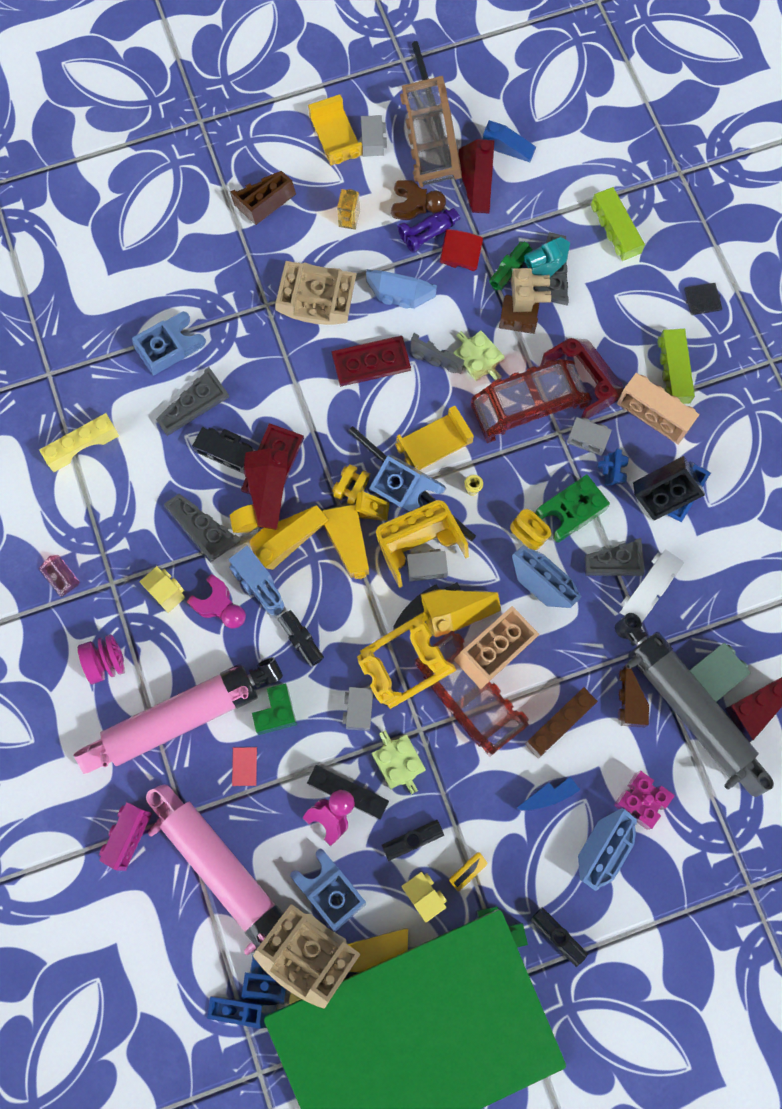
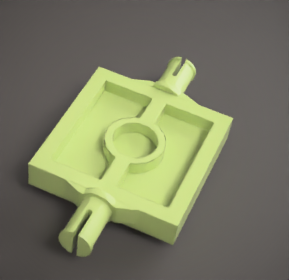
[453,331,505,381]
[371,730,426,795]

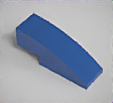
[516,777,580,812]

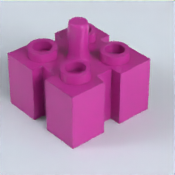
[614,771,675,830]

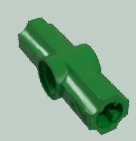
[489,241,533,291]

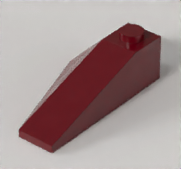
[458,139,494,214]
[244,448,288,530]

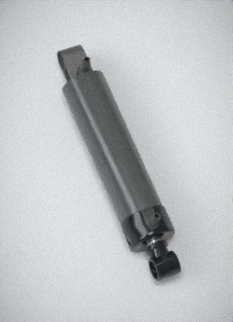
[615,613,774,797]

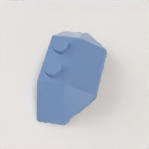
[366,269,437,309]
[512,545,582,608]
[578,808,637,891]

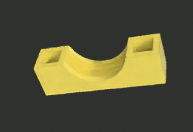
[39,413,119,472]

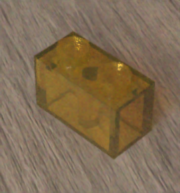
[337,189,360,230]

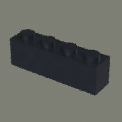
[307,765,389,821]

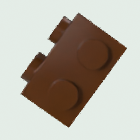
[499,295,540,334]

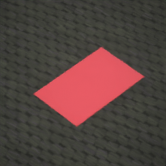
[232,747,257,786]

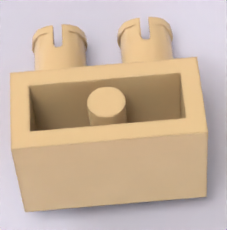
[511,268,551,312]

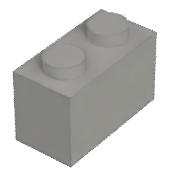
[361,115,387,157]
[567,417,612,456]
[407,549,448,582]
[343,687,373,731]

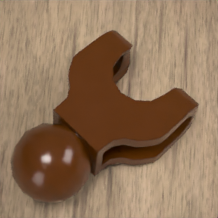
[390,180,446,220]

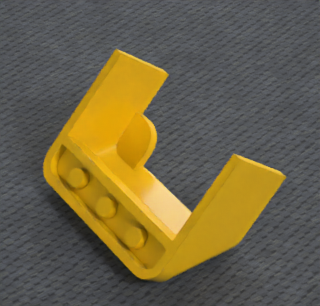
[376,500,469,588]

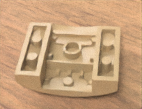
[275,261,357,325]
[253,904,360,1009]

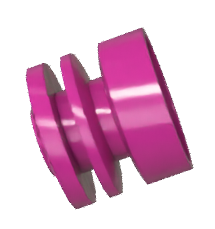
[77,634,125,685]

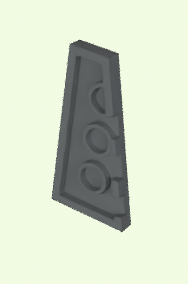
[535,232,569,306]
[156,366,229,436]
[164,494,241,563]

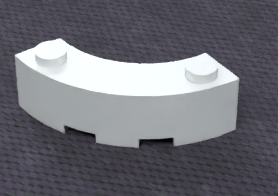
[620,549,684,622]

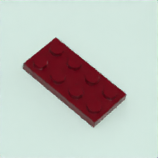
[331,335,411,387]
[241,423,304,495]

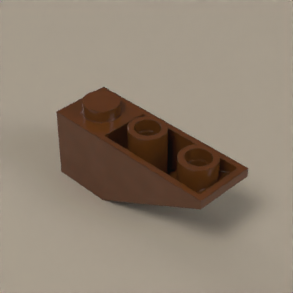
[618,665,649,728]

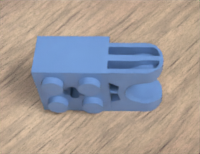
[132,311,206,376]
[369,454,446,512]
[228,545,285,616]
[290,848,366,932]

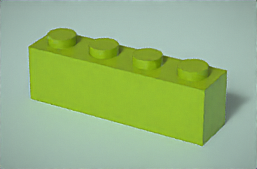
[591,187,645,261]
[657,328,695,404]

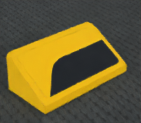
[448,852,487,892]

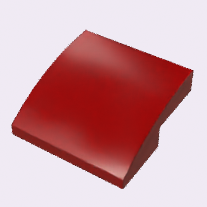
[439,229,483,271]

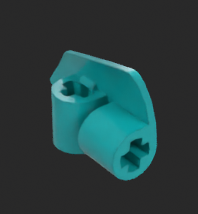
[524,237,570,287]

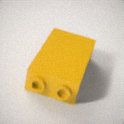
[308,94,363,166]
[395,406,474,470]

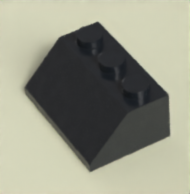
[633,456,705,521]

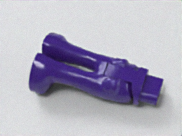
[397,208,461,253]

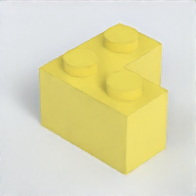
[139,566,185,613]
[401,872,447,923]

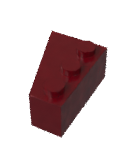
[725,677,782,742]

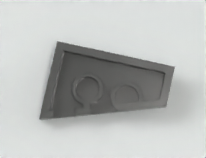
[410,333,465,374]
[584,538,645,576]

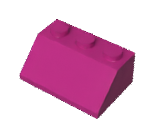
[99,802,152,871]

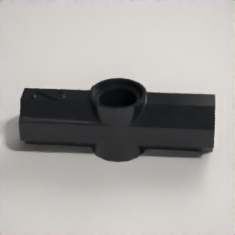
[277,610,324,667]
[382,819,445,862]
[530,907,588,967]

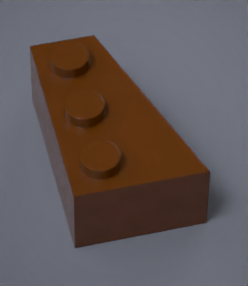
[230,171,296,225]

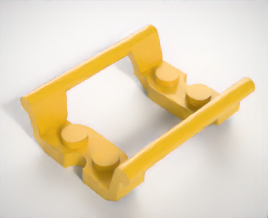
[357,611,456,709]

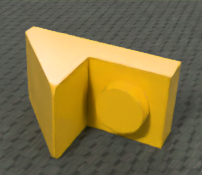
[355,491,389,521]

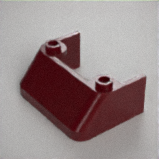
[540,338,624,419]

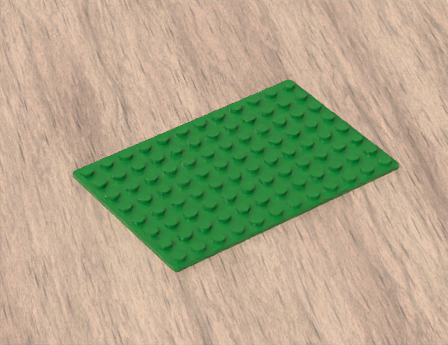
[264,909,566,1109]

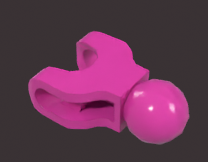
[187,574,246,629]
[303,790,355,847]

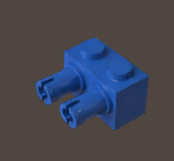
[241,954,286,1005]

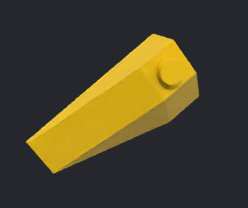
[249,505,329,570]
[421,589,501,637]

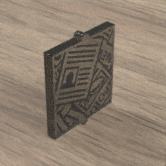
[684,283,722,315]

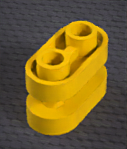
[332,464,371,505]
[510,509,551,550]

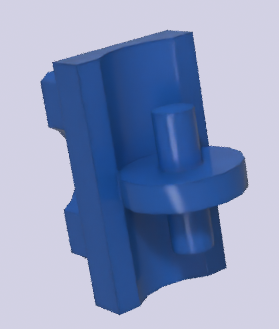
[598,448,629,486]

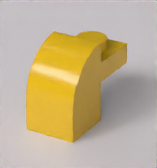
[229,504,257,533]

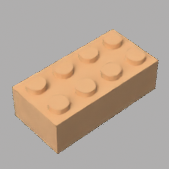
[617,373,700,445]
[454,606,540,689]

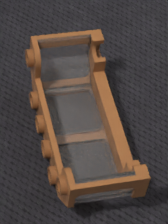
[400,76,462,188]

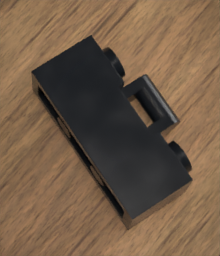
[192,427,253,474]

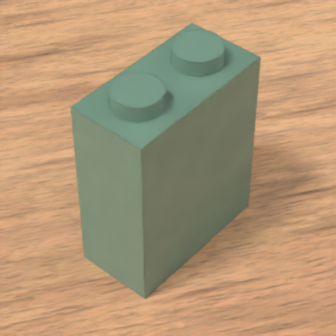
[690,642,751,701]

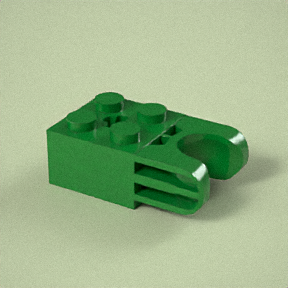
[535,474,610,543]

